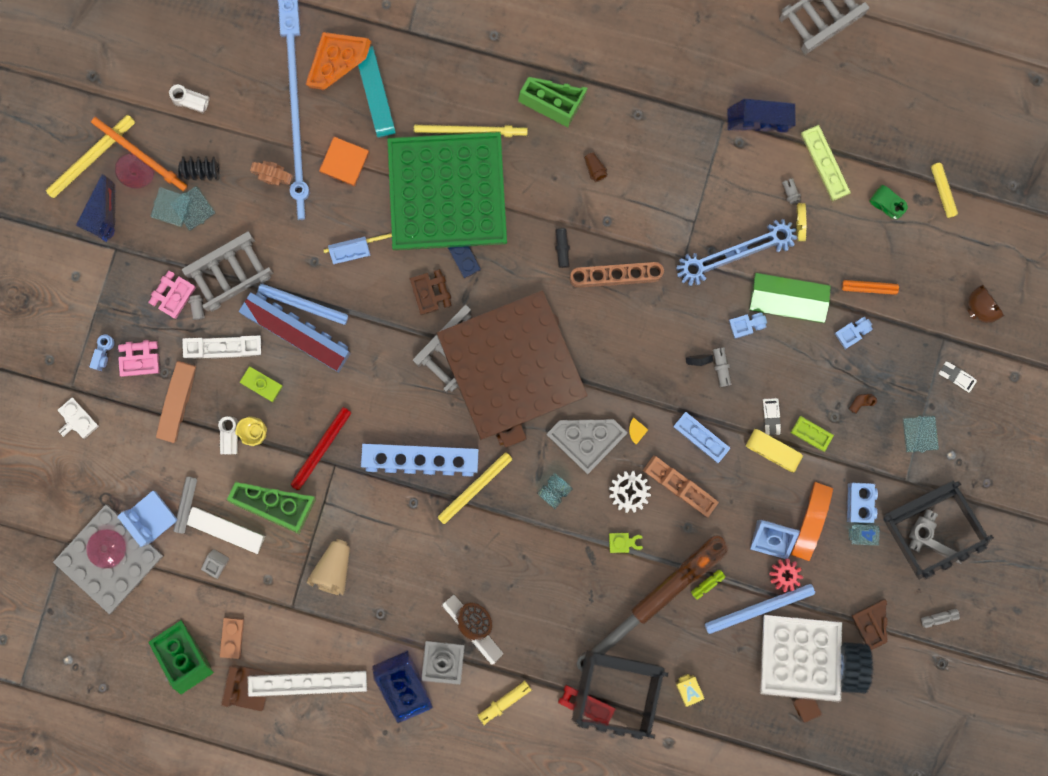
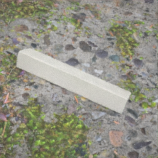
[187,507,265,554]
[442,595,503,664]

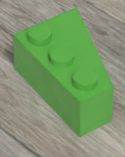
[518,77,588,127]

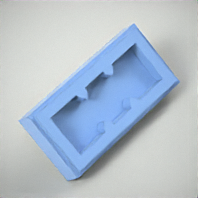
[328,237,370,264]

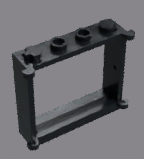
[883,480,994,580]
[571,650,669,739]

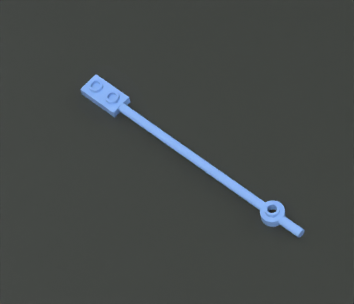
[278,0,310,220]

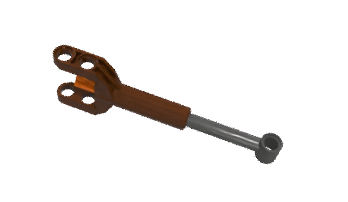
[577,535,728,672]

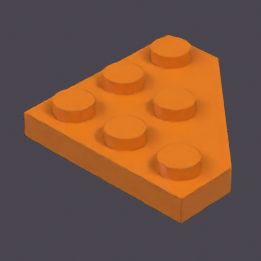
[306,32,372,90]

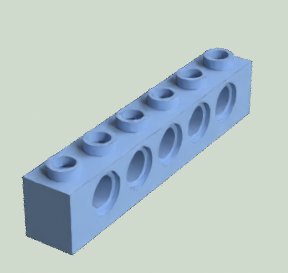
[361,444,479,476]

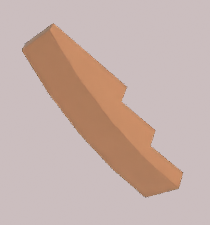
[156,361,196,443]
[643,455,719,518]

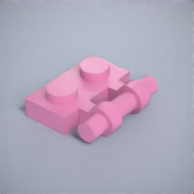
[148,270,196,319]
[118,340,160,377]

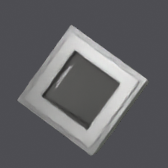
[201,550,229,579]

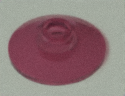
[115,154,154,188]
[86,529,126,568]

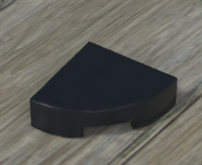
[686,355,713,366]

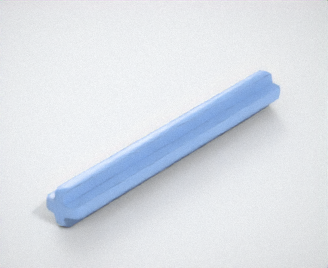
[258,284,348,325]

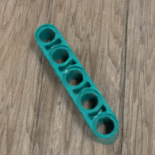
[358,46,396,138]

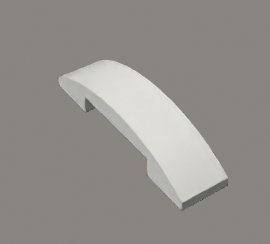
[183,336,261,358]

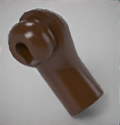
[848,394,877,414]

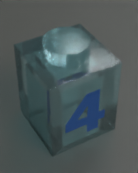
[849,525,879,546]

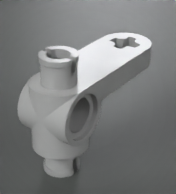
[908,509,962,564]

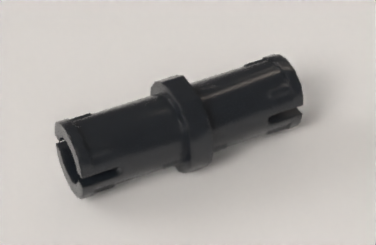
[555,228,570,268]

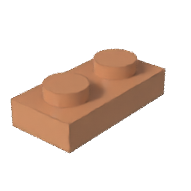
[220,618,244,659]

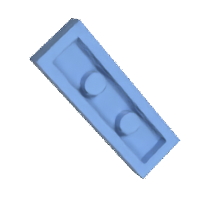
[673,412,730,463]

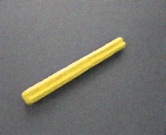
[46,115,135,198]

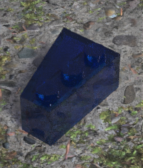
[727,99,796,133]

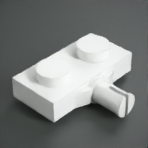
[58,398,99,439]

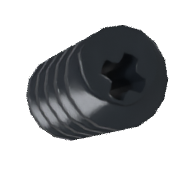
[178,156,220,181]

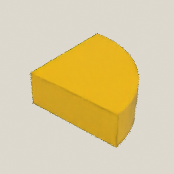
[629,418,648,445]

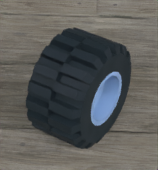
[841,642,873,694]

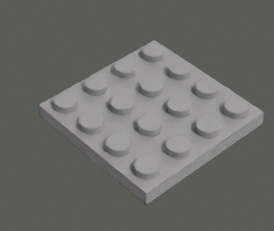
[53,504,164,614]

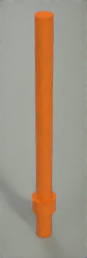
[91,117,188,192]

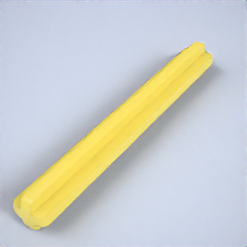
[438,453,512,524]

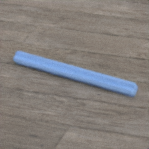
[705,584,815,634]

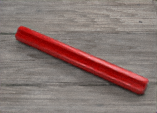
[291,407,351,491]

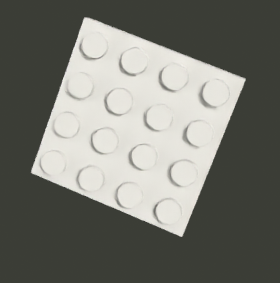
[760,615,842,702]

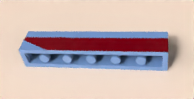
[239,292,351,373]

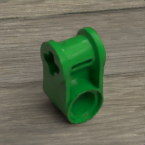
[869,185,908,219]

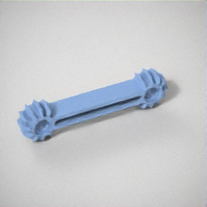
[676,219,797,286]

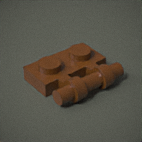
[409,270,452,315]

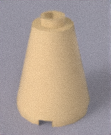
[307,539,350,595]

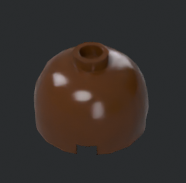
[967,284,1004,323]

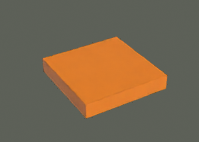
[319,137,369,186]

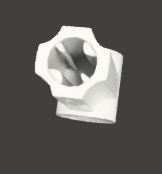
[169,85,209,113]
[218,416,239,454]

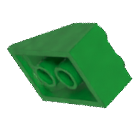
[148,620,214,695]

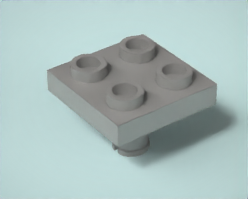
[422,641,465,684]

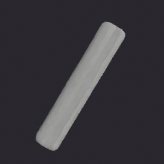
[173,477,197,534]

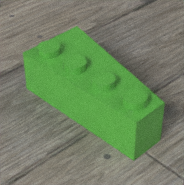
[227,482,316,535]

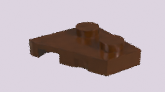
[851,599,887,650]

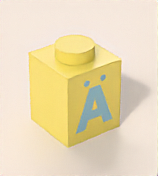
[675,674,704,707]

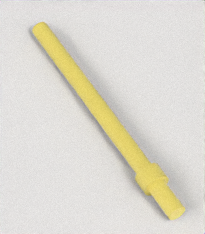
[414,125,527,137]

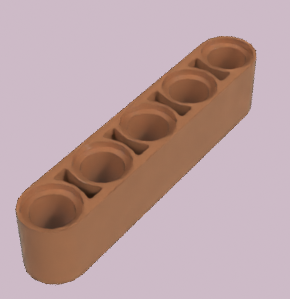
[570,262,664,288]

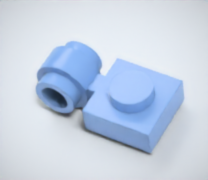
[729,313,767,339]
[835,317,873,349]
[89,334,114,371]

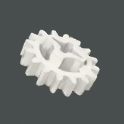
[609,471,651,513]

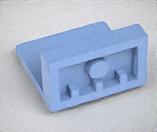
[117,491,177,547]

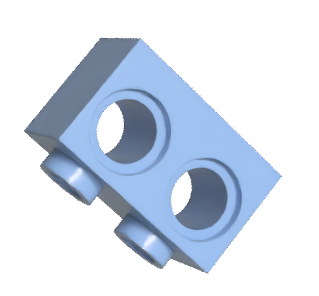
[847,483,878,523]

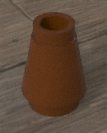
[584,152,608,182]

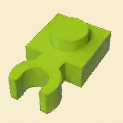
[609,533,643,553]

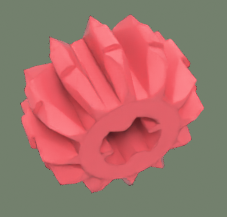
[769,559,803,592]

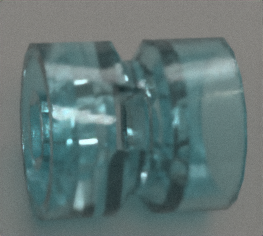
[537,473,573,509]

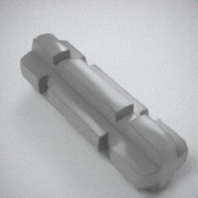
[921,609,960,628]

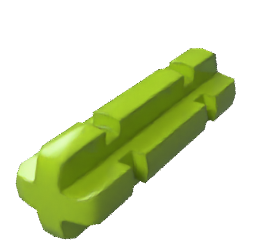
[691,570,725,599]

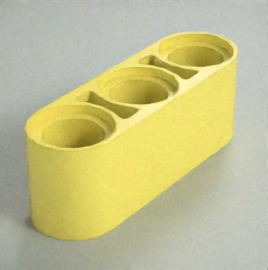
[745,429,803,473]

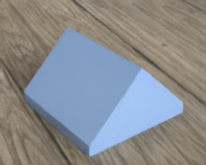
[750,520,799,559]

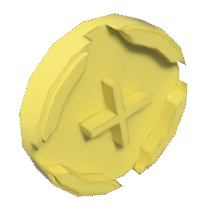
[797,203,806,241]

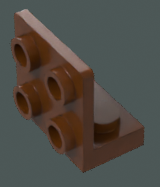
[221,665,272,711]

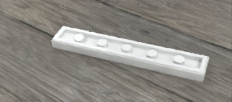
[248,671,367,696]

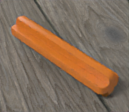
[842,280,899,295]

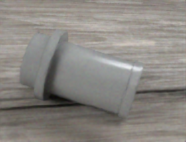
[782,179,801,204]
[188,295,205,320]

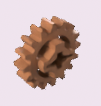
[250,160,292,186]

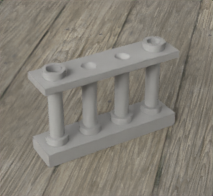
[779,0,869,55]
[182,231,274,311]
[413,304,471,393]

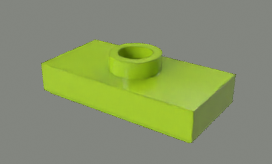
[239,366,283,402]
[790,416,834,452]

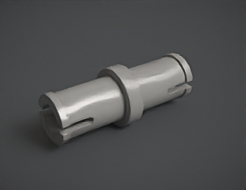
[712,347,732,387]

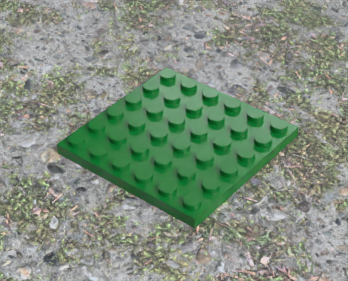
[387,132,507,250]

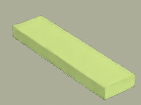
[801,125,851,201]

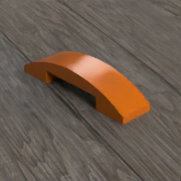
[790,482,833,561]

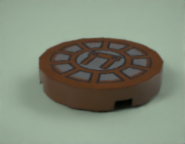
[456,603,492,641]

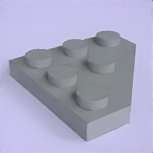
[546,419,628,475]

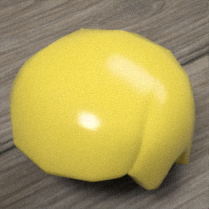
[235,417,267,446]

